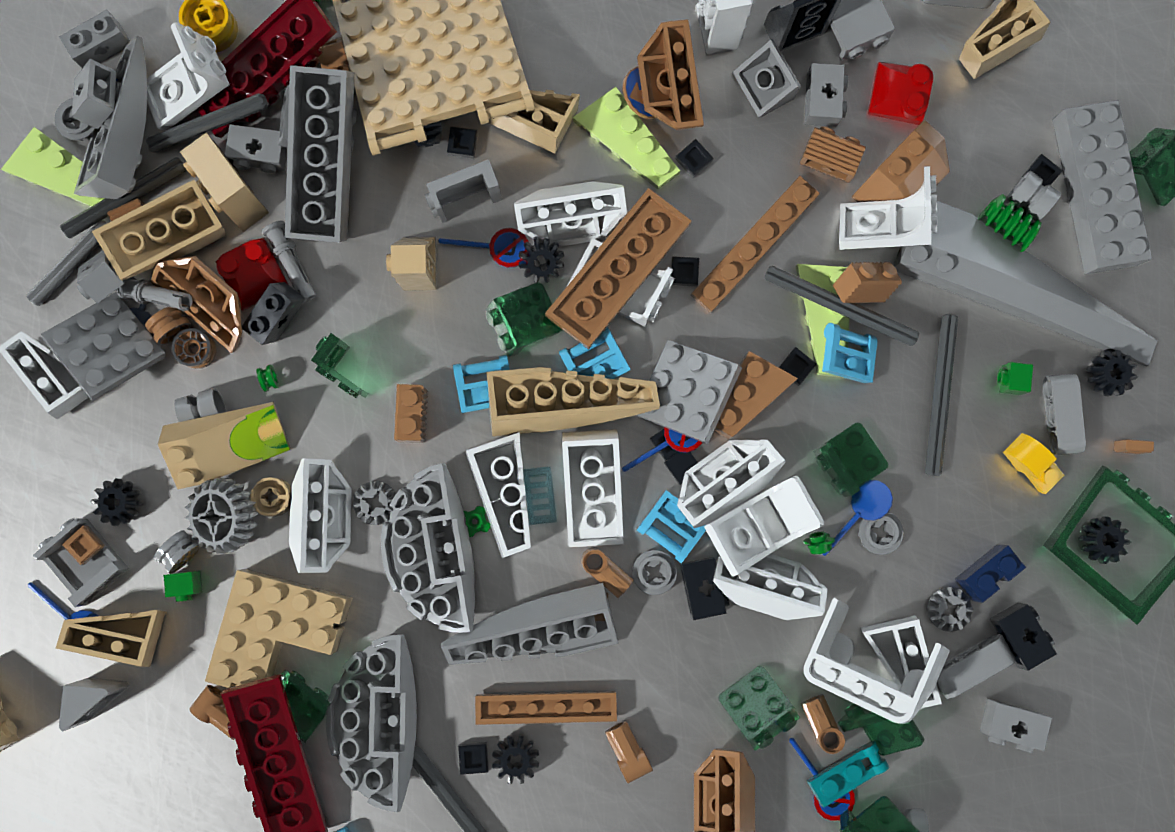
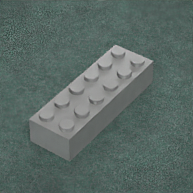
[285,65,355,243]
[1052,100,1152,275]

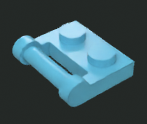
[822,323,877,384]
[559,327,631,379]
[453,355,510,413]
[637,490,706,563]

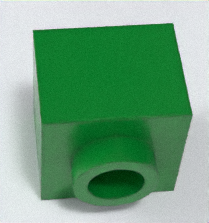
[997,362,1033,395]
[163,571,202,602]

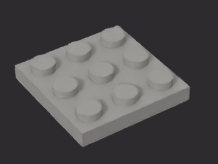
[41,292,166,401]
[636,340,742,444]

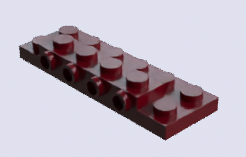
[197,0,337,138]
[221,674,328,832]

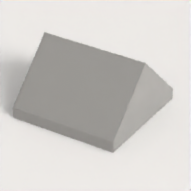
[732,39,801,117]
[59,678,130,732]

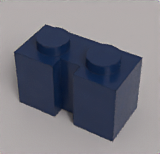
[955,545,1026,603]

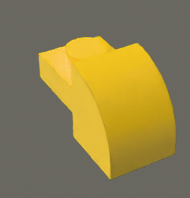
[1003,433,1065,495]

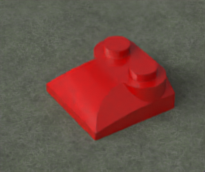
[867,62,933,125]
[215,238,290,312]

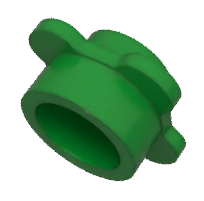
[464,506,490,537]
[803,531,835,554]

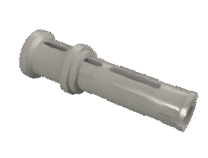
[262,221,317,303]
[116,277,192,311]

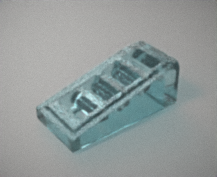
[523,467,557,525]

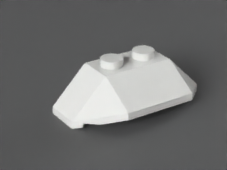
[514,181,627,246]
[677,440,785,528]
[289,458,352,573]
[713,554,828,620]

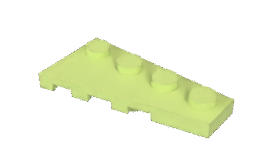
[573,87,680,189]
[1,127,105,206]
[796,264,849,376]

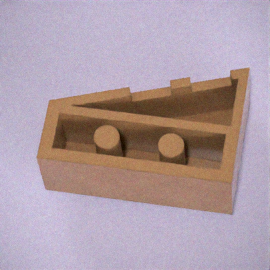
[714,351,798,439]

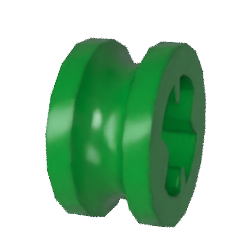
[256,364,279,392]

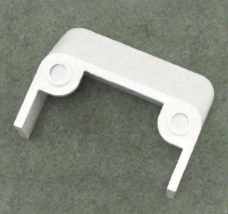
[804,598,950,724]

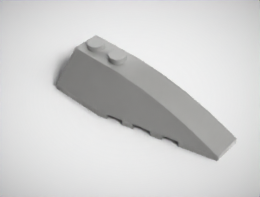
[74,36,147,199]
[441,583,619,665]

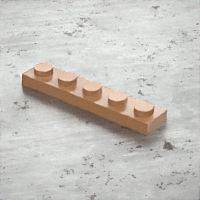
[475,691,617,725]

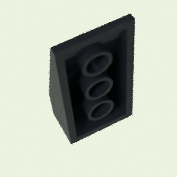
[764,0,841,51]

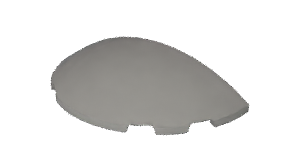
[381,463,475,633]
[326,635,417,812]

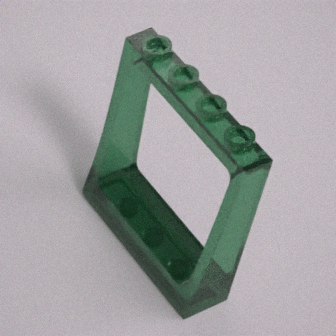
[1043,465,1175,625]

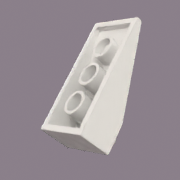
[562,429,624,547]

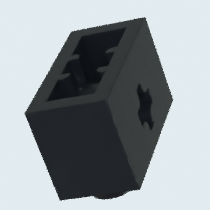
[242,282,305,345]
[680,557,730,620]
[990,603,1057,671]

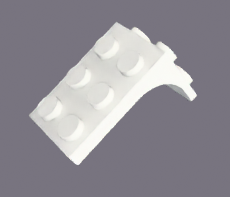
[147,22,230,131]
[839,166,937,250]
[567,238,675,327]
[704,476,824,577]

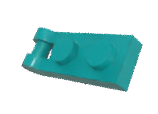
[807,741,889,808]

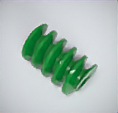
[978,194,1042,252]

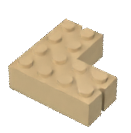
[205,569,353,688]

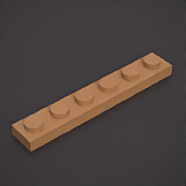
[691,176,820,313]

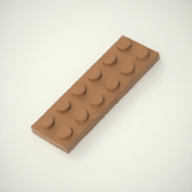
[545,188,692,350]

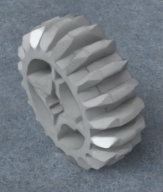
[185,478,258,554]

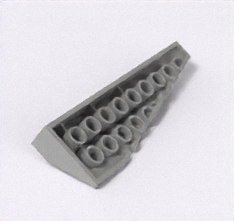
[893,201,1157,367]

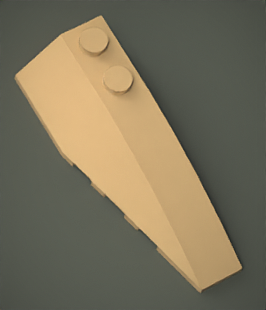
[487,367,660,437]

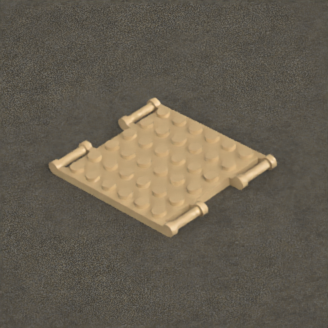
[332,0,535,156]

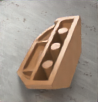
[637,19,704,130]
[852,120,950,202]
[150,256,242,353]
[694,749,755,832]

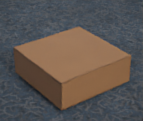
[1114,440,1154,454]
[62,525,105,565]

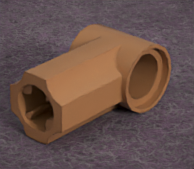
[581,548,634,598]
[189,685,234,740]
[801,694,845,754]
[605,721,653,783]

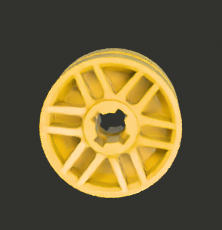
[179,0,238,53]

